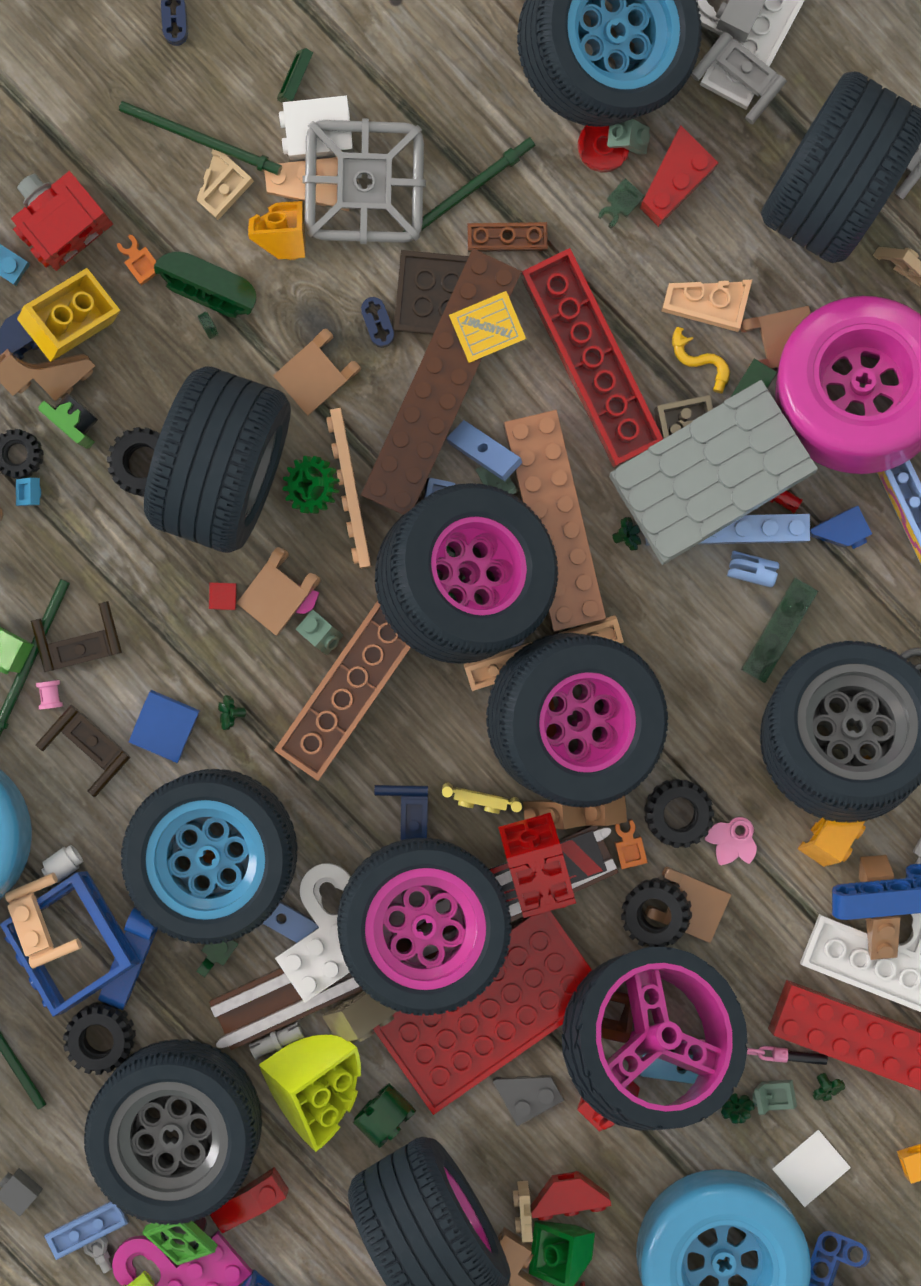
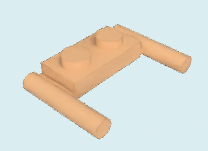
[5,873,82,969]

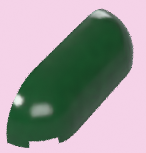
[154,252,257,318]

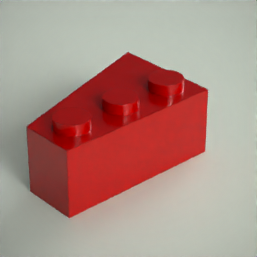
[640,125,718,227]

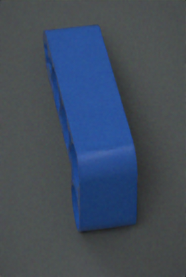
[832,864,921,920]
[98,907,158,1010]
[809,1231,870,1286]

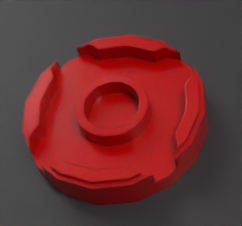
[577,125,629,173]

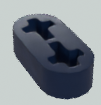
[161,0,188,46]
[361,297,394,348]

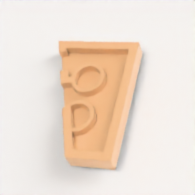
[264,157,350,212]
[661,279,752,332]

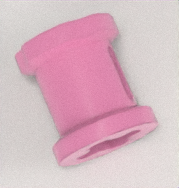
[36,680,63,710]

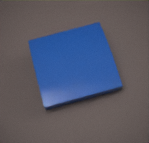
[129,690,200,763]

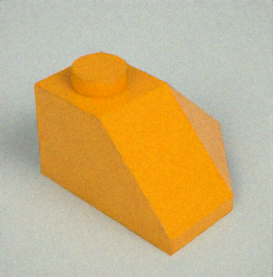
[248,201,306,260]

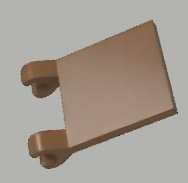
[740,306,811,369]
[273,329,361,416]
[236,547,321,636]
[645,866,731,943]

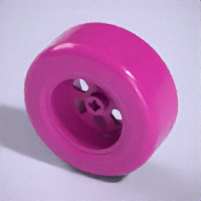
[775,296,921,474]

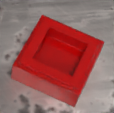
[209,583,237,610]

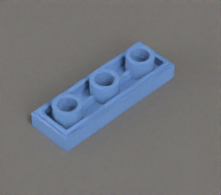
[446,420,523,482]
[263,902,319,943]

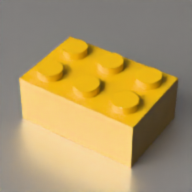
[17,268,121,362]

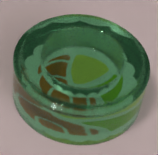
[197,311,219,339]

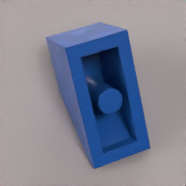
[810,506,872,549]

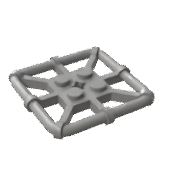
[302,118,426,244]

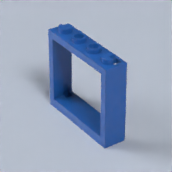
[0,871,141,1017]

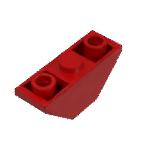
[530,1171,611,1220]

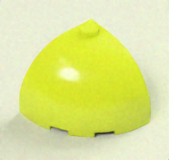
[259,1035,361,1152]

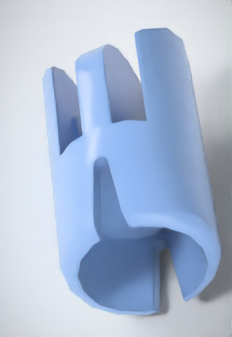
[727,551,779,588]

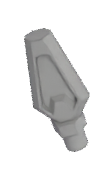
[76,1212,113,1273]

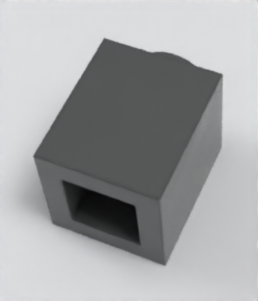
[0,1168,43,1216]

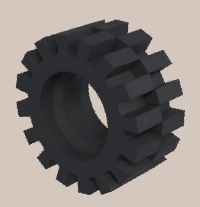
[0,429,44,479]

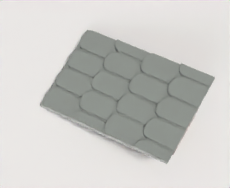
[609,380,818,565]

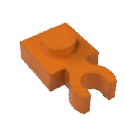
[117,234,157,286]
[614,819,648,869]

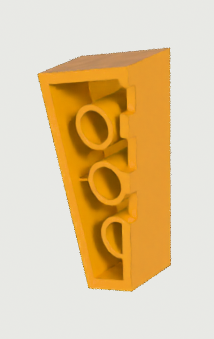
[798,755,872,867]

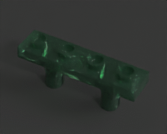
[741,578,818,683]

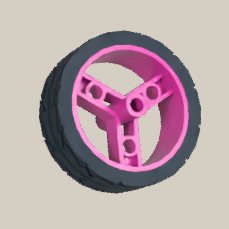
[562,947,748,1131]

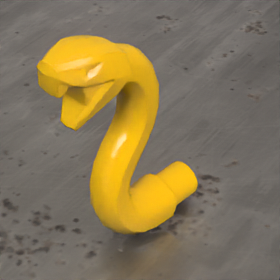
[672,327,730,394]

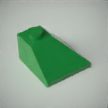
[529,1221,595,1286]

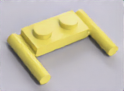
[442,783,522,814]

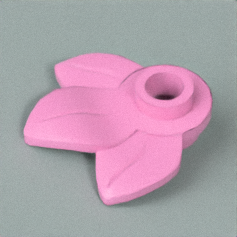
[705,817,757,865]

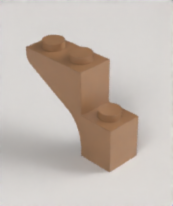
[0,349,95,401]
[523,796,627,829]
[859,855,900,960]
[498,1227,544,1286]

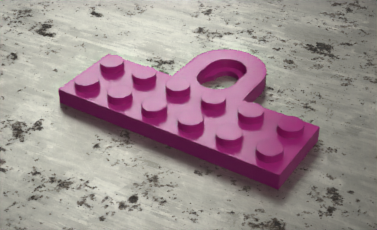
[112,1231,252,1286]

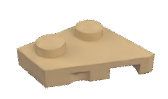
[197,149,254,220]
[873,247,921,287]
[513,1181,533,1242]

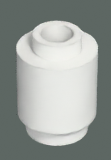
[41,845,83,883]

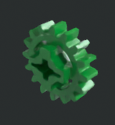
[282,456,340,514]

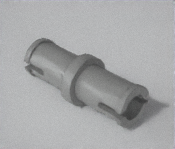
[249,1021,305,1060]

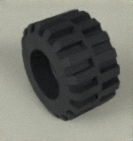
[107,427,160,497]
[644,779,714,848]
[621,878,692,947]
[63,1002,136,1075]

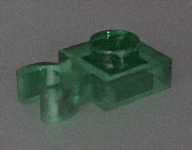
[598,178,645,229]

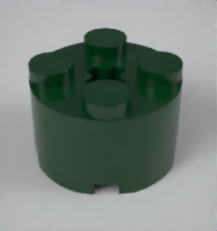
[353,1083,416,1148]

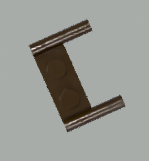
[31,601,122,673]
[35,705,131,797]

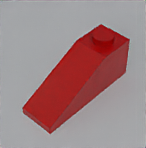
[210,1167,289,1233]

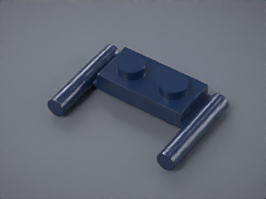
[374,785,428,841]

